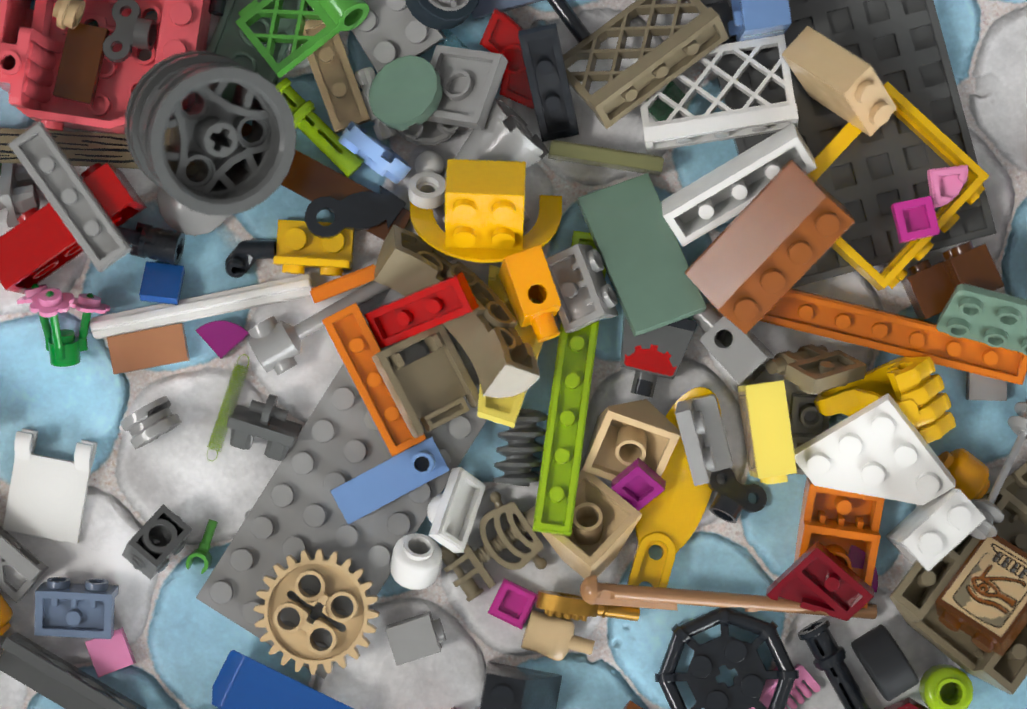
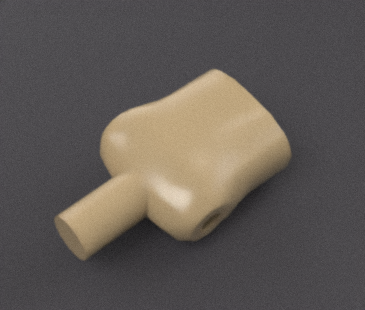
[521,610,595,661]

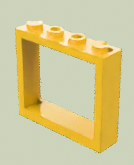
[808,81,989,291]

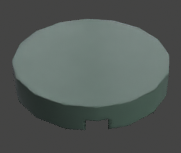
[369,55,443,130]

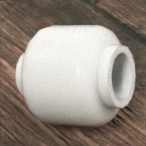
[390,533,442,590]

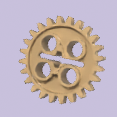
[253,548,380,675]

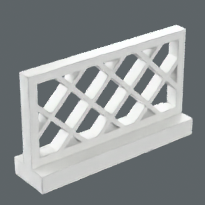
[633,34,799,152]

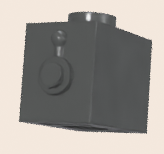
[122,504,192,580]

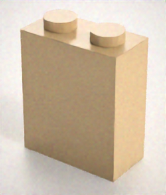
[781,26,897,137]

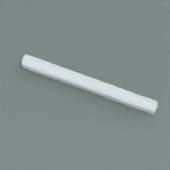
[90,274,313,339]

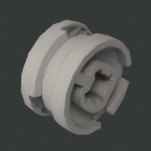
[120,396,182,449]

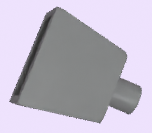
[693,303,774,385]

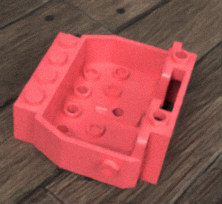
[0,0,211,134]

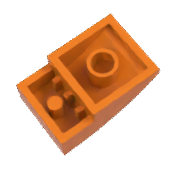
[794,477,885,609]

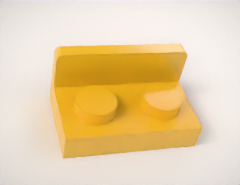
[273,219,354,276]

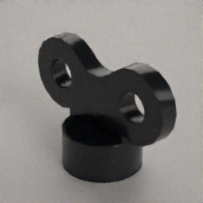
[707,468,767,523]

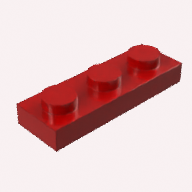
[364,272,479,349]

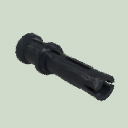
[798,618,871,709]

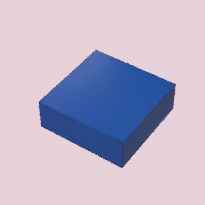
[139,261,185,305]

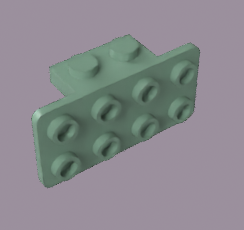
[936,284,1027,356]

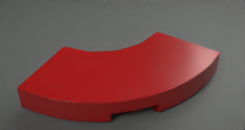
[479,8,534,109]

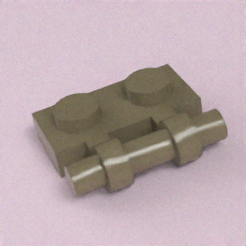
[765,344,867,394]

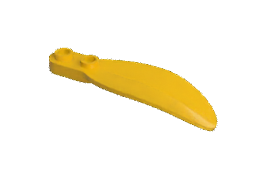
[627,387,722,588]

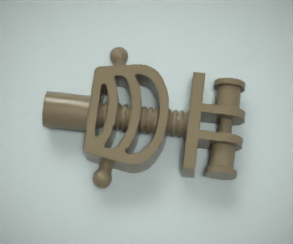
[440,491,547,602]

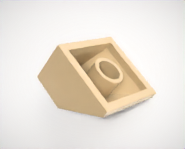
[533,470,642,579]

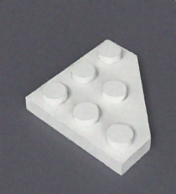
[794,393,956,506]

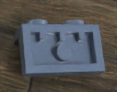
[34,577,119,639]

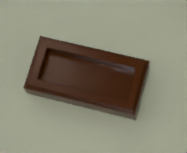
[53,23,110,105]

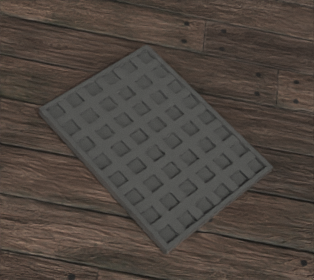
[700,0,997,288]

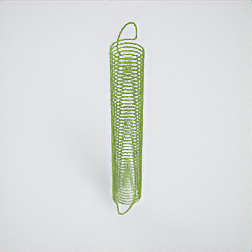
[207,354,249,461]

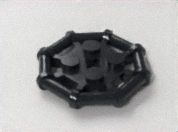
[655,607,799,709]

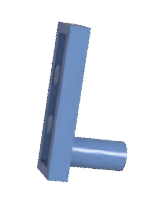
[330,437,450,525]

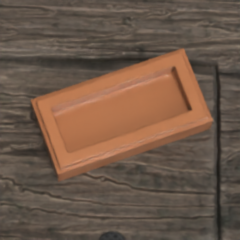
[107,323,190,375]

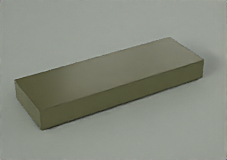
[548,140,664,176]

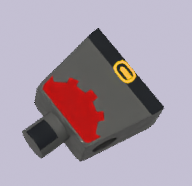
[620,312,697,398]

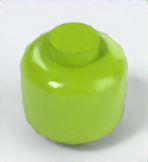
[919,664,973,709]

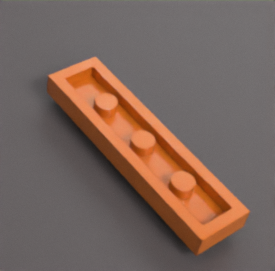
[322,303,427,457]

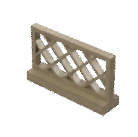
[563,0,729,129]

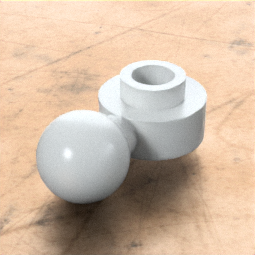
[408,150,446,209]

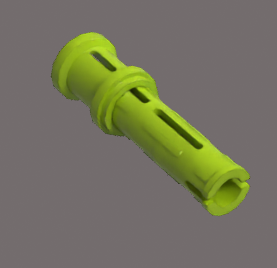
[275,77,364,178]

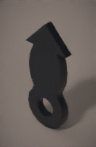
[305,185,406,239]

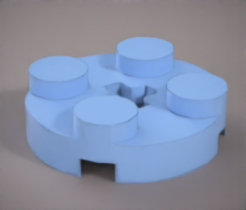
[338,121,412,184]

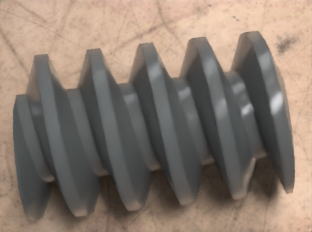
[492,408,548,486]

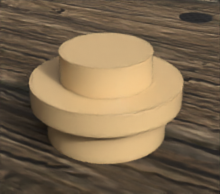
[52,0,86,29]

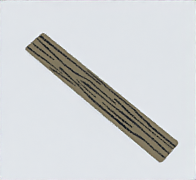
[0,128,139,169]

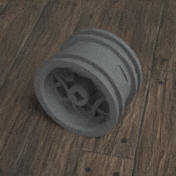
[124,51,296,216]

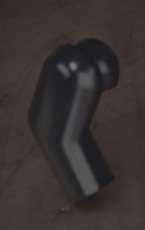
[225,240,277,278]

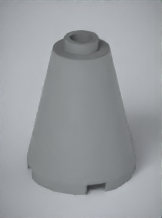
[444,98,549,180]

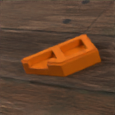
[310,264,376,303]

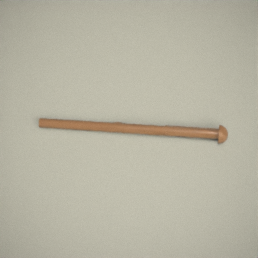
[580,575,877,619]

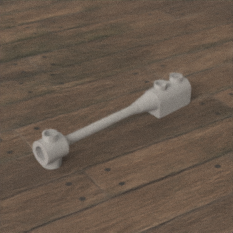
[248,209,530,375]

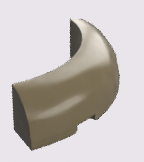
[374,225,540,398]

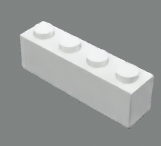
[661,123,817,247]

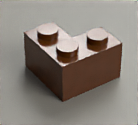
[901,241,1005,320]

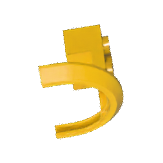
[410,159,562,263]

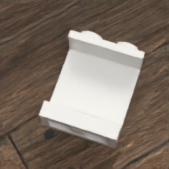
[885,488,986,572]

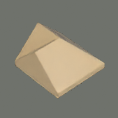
[582,399,680,481]

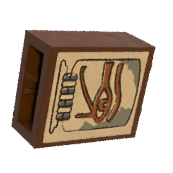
[935,535,1027,657]

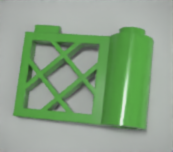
[235,0,370,78]

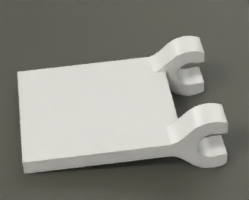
[3,428,97,544]

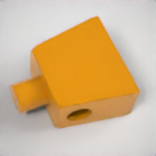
[499,245,561,342]

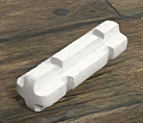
[354,67,397,141]

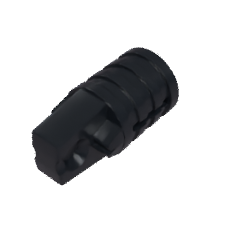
[116,222,185,266]

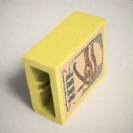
[737,380,797,485]

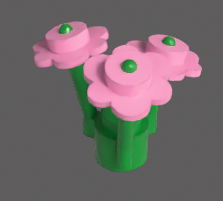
[17,284,111,367]

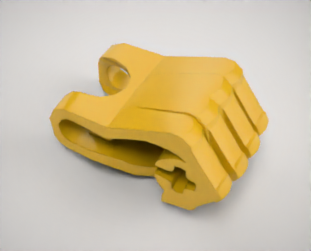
[814,356,956,444]

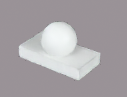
[427,467,486,553]

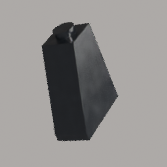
[480,661,562,709]

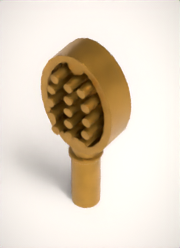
[536,590,640,622]

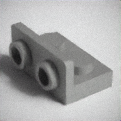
[546,244,618,333]
[675,394,733,486]

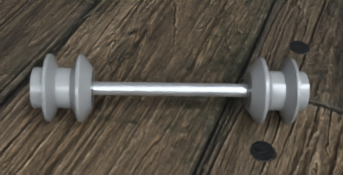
[969,401,1027,540]

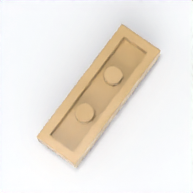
[295,20,371,133]

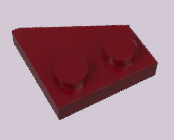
[766,541,874,621]

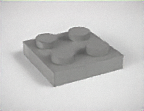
[352,0,447,73]
[427,45,508,130]

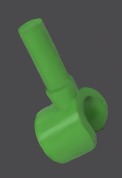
[186,519,218,574]

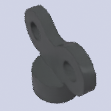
[103,0,157,62]

